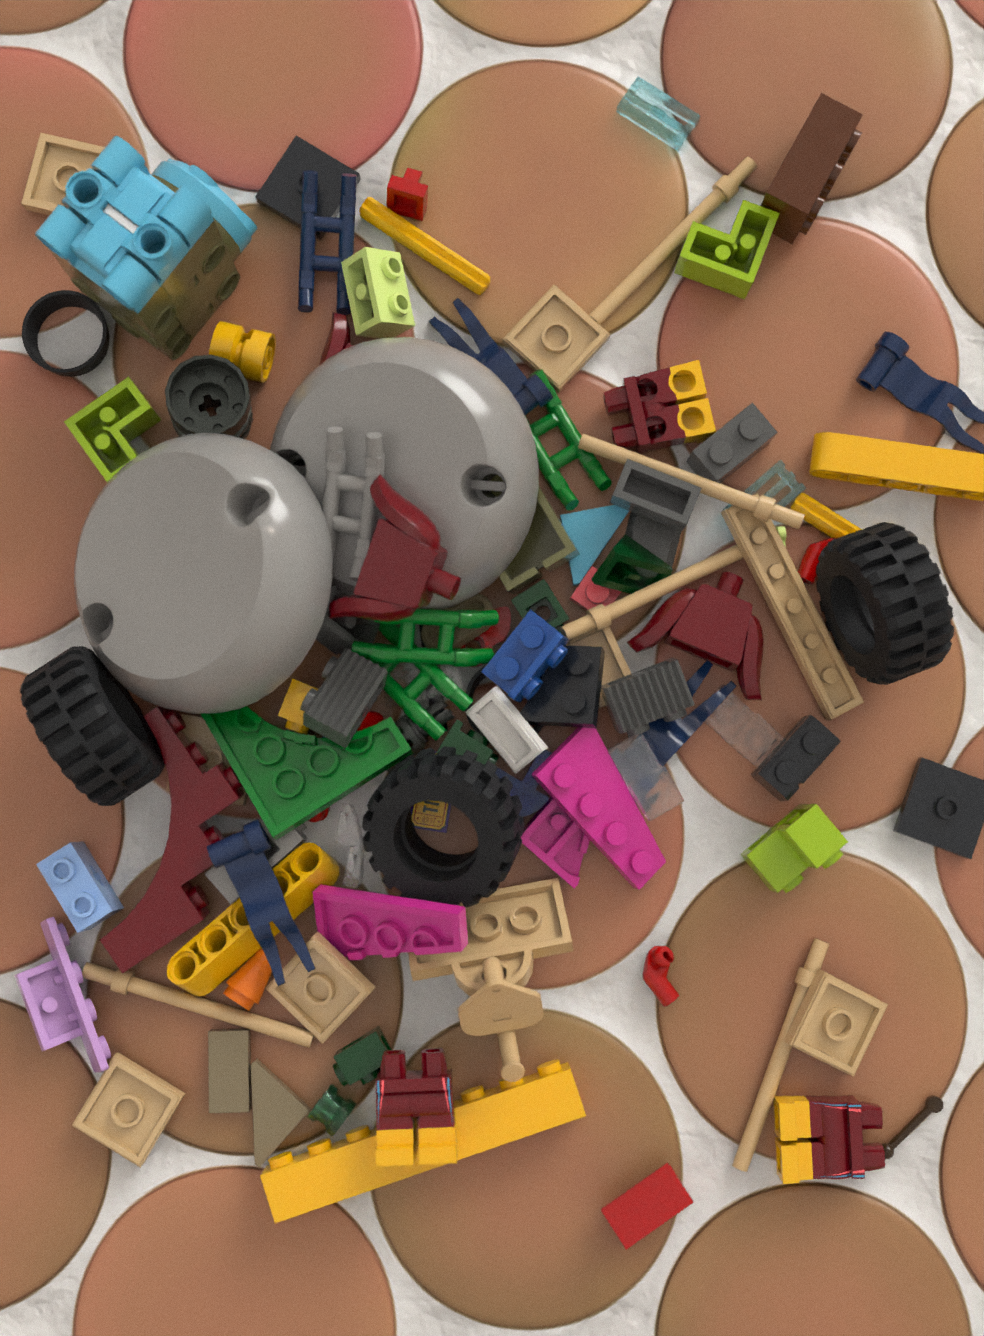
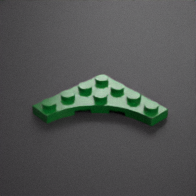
[200,706,414,840]

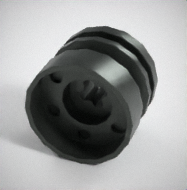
[165,355,253,439]

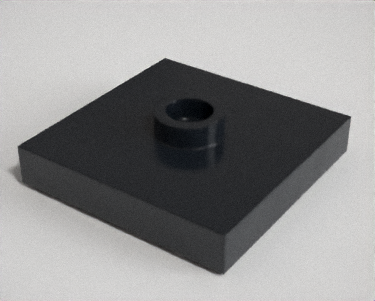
[255,135,361,241]
[893,757,984,859]

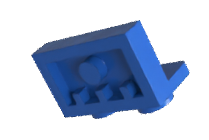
[481,609,570,703]

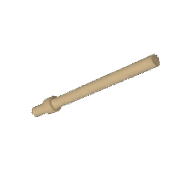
[589,157,757,325]
[578,434,805,529]
[560,544,743,640]
[732,938,829,1172]
[82,962,314,1048]

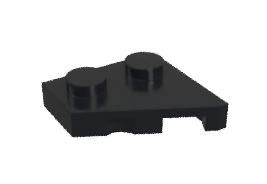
[520,646,605,728]

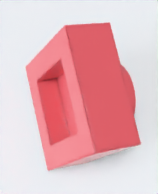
[570,566,621,611]

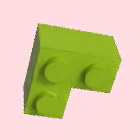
[674,200,780,300]
[64,376,161,483]
[740,804,848,893]

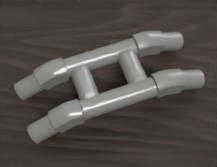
[322,426,385,582]

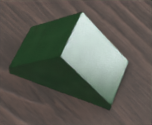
[591,534,673,594]

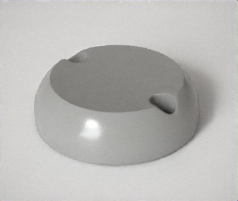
[270,337,539,610]
[74,433,333,713]

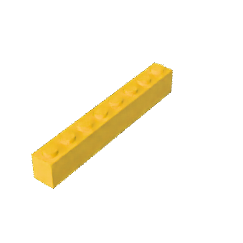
[260,1059,586,1223]

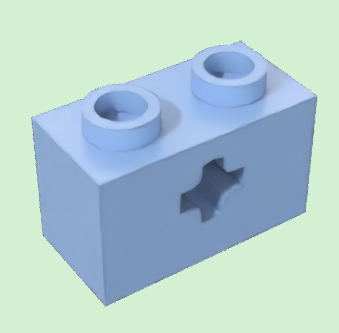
[36,841,124,933]

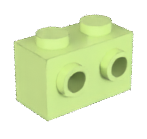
[341,247,415,339]

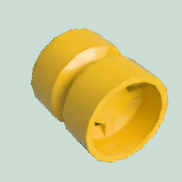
[209,321,276,383]

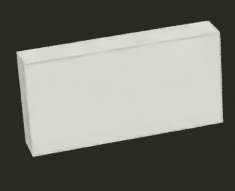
[465,685,548,774]

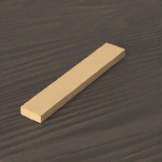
[721,493,864,721]

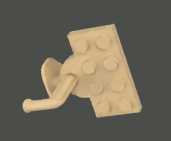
[408,878,573,1082]

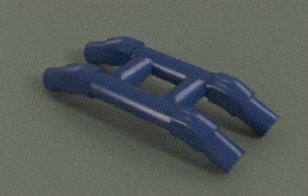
[298,170,357,315]

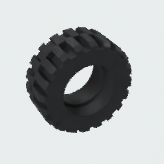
[816,522,954,685]
[20,646,165,806]
[362,747,524,907]

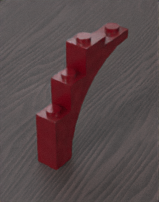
[100,706,245,973]

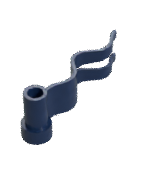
[429,298,553,416]
[856,331,984,454]
[610,660,737,805]
[207,819,316,986]

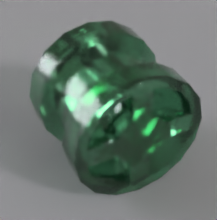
[307,1084,357,1137]

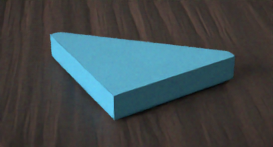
[560,505,629,586]

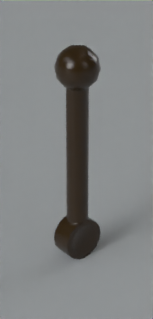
[882,1095,944,1160]

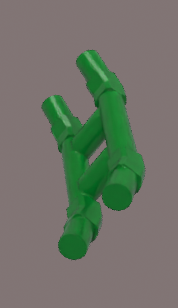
[525,369,612,511]
[351,608,499,667]
[365,623,474,741]

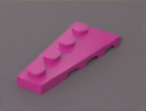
[531,727,666,890]
[312,884,468,960]

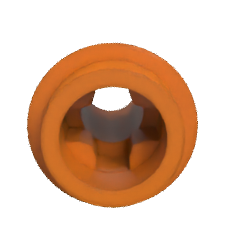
[223,949,272,1011]

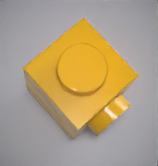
[277,679,319,735]

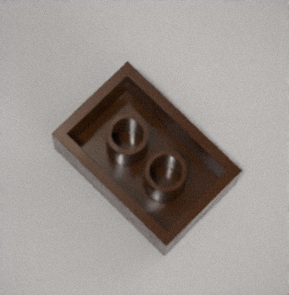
[760,93,863,244]

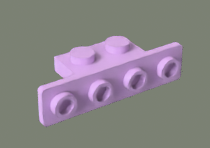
[14,916,111,1073]

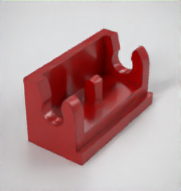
[600,1162,694,1250]

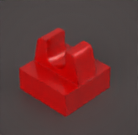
[387,168,428,221]

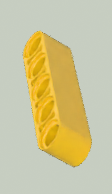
[809,432,984,501]
[167,842,340,997]

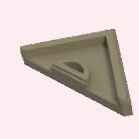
[251,1059,311,1168]

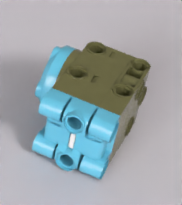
[34,136,257,361]

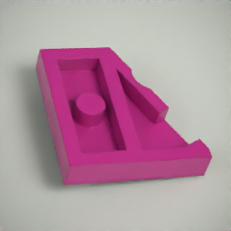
[521,797,590,889]

